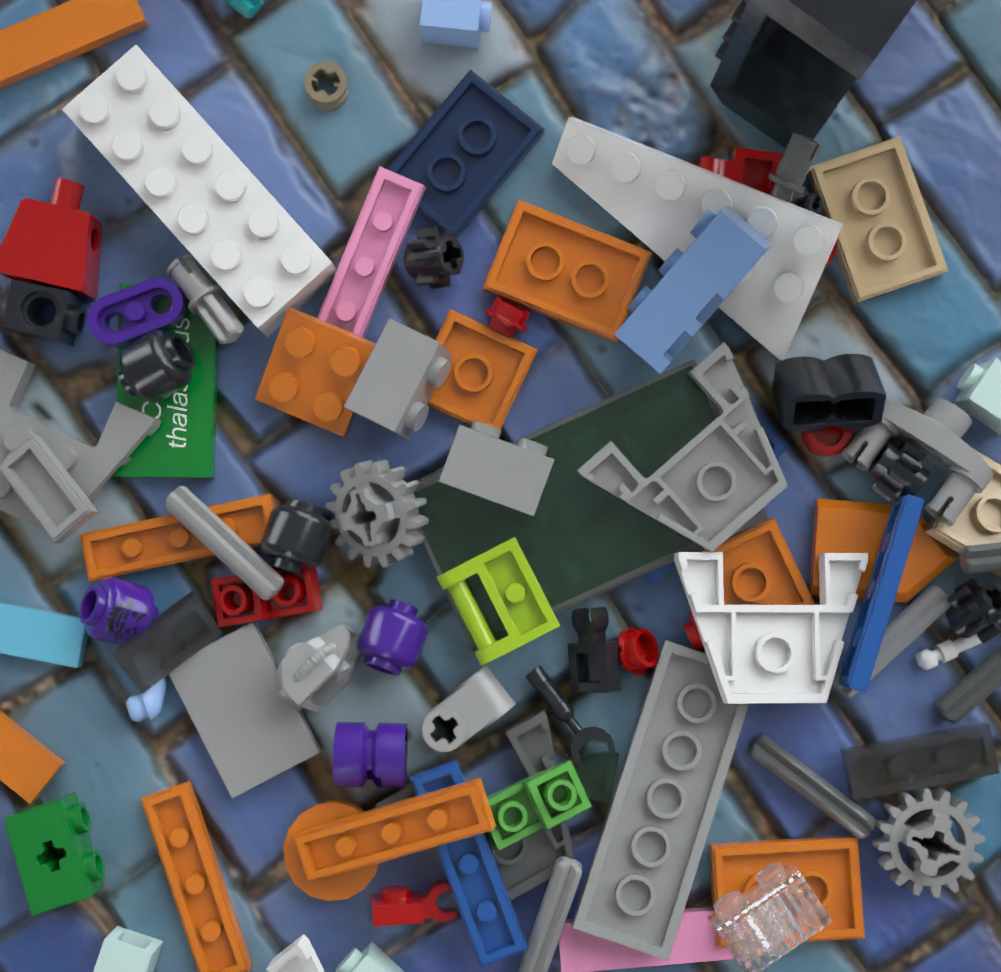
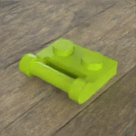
[436,537,560,666]

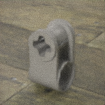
[422,665,516,752]

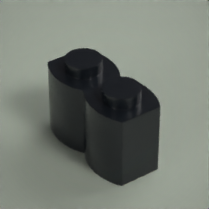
[772,354,886,432]

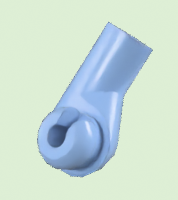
[126,649,167,722]

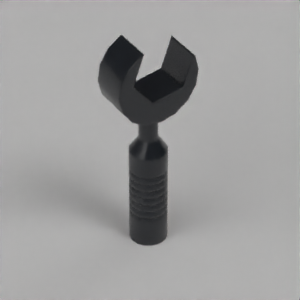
[526,666,615,770]

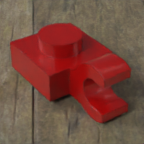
[696,147,784,195]
[370,879,457,927]

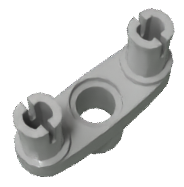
[841,398,993,526]

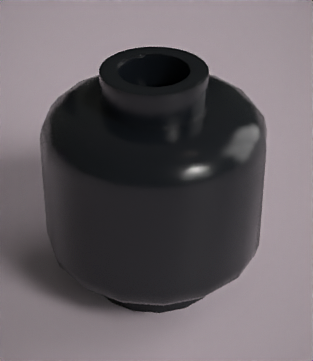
[119,329,196,403]
[260,499,332,575]

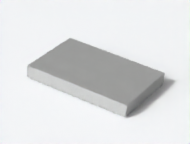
[165,621,322,798]

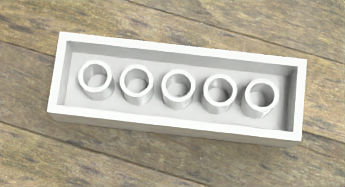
[62,45,337,337]

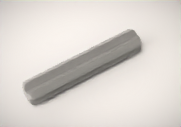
[165,486,284,600]
[833,586,951,698]
[518,856,582,972]

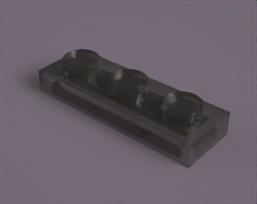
[840,722,999,801]

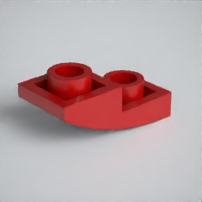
[211,567,323,627]

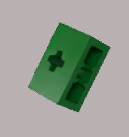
[3,792,105,915]

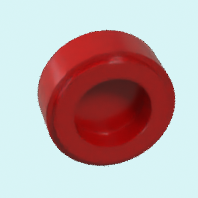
[800,425,852,457]

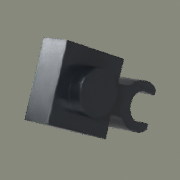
[567,607,621,693]

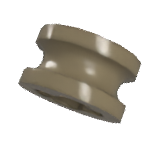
[304,62,349,111]

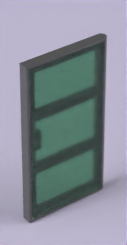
[413,359,767,653]

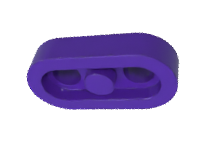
[87,278,187,347]

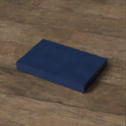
[387,69,545,239]

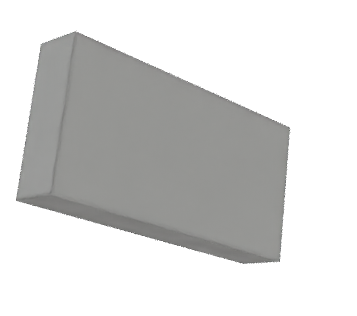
[0,434,98,543]

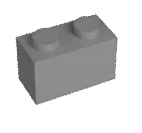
[344,318,452,440]
[439,420,554,516]

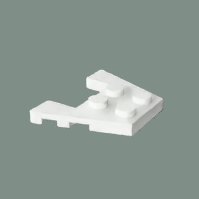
[674,552,868,704]

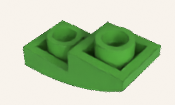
[487,760,592,850]

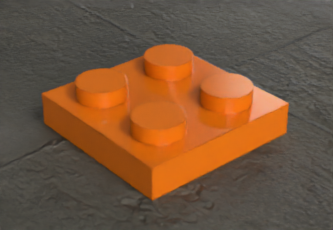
[255,308,376,437]

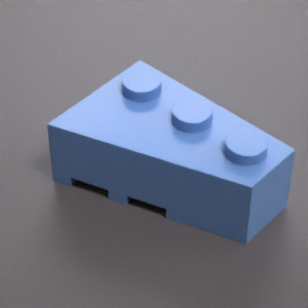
[614,206,772,374]

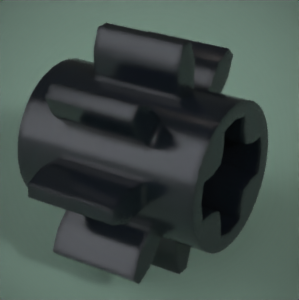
[403,226,464,289]
[867,441,930,502]
[946,578,1001,643]

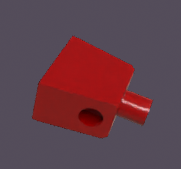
[0,178,102,300]

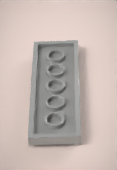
[571,640,749,961]

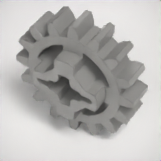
[325,459,429,567]
[872,785,986,898]

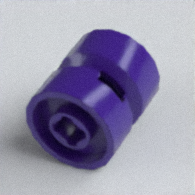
[333,722,408,788]

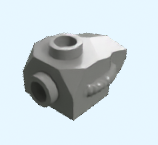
[275,624,362,713]

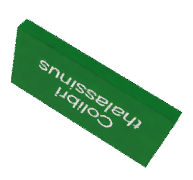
[114,283,218,479]

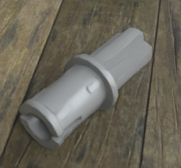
[166,254,244,344]

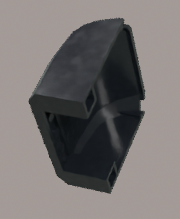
[710,0,917,148]

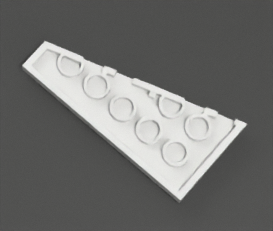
[552,117,844,361]

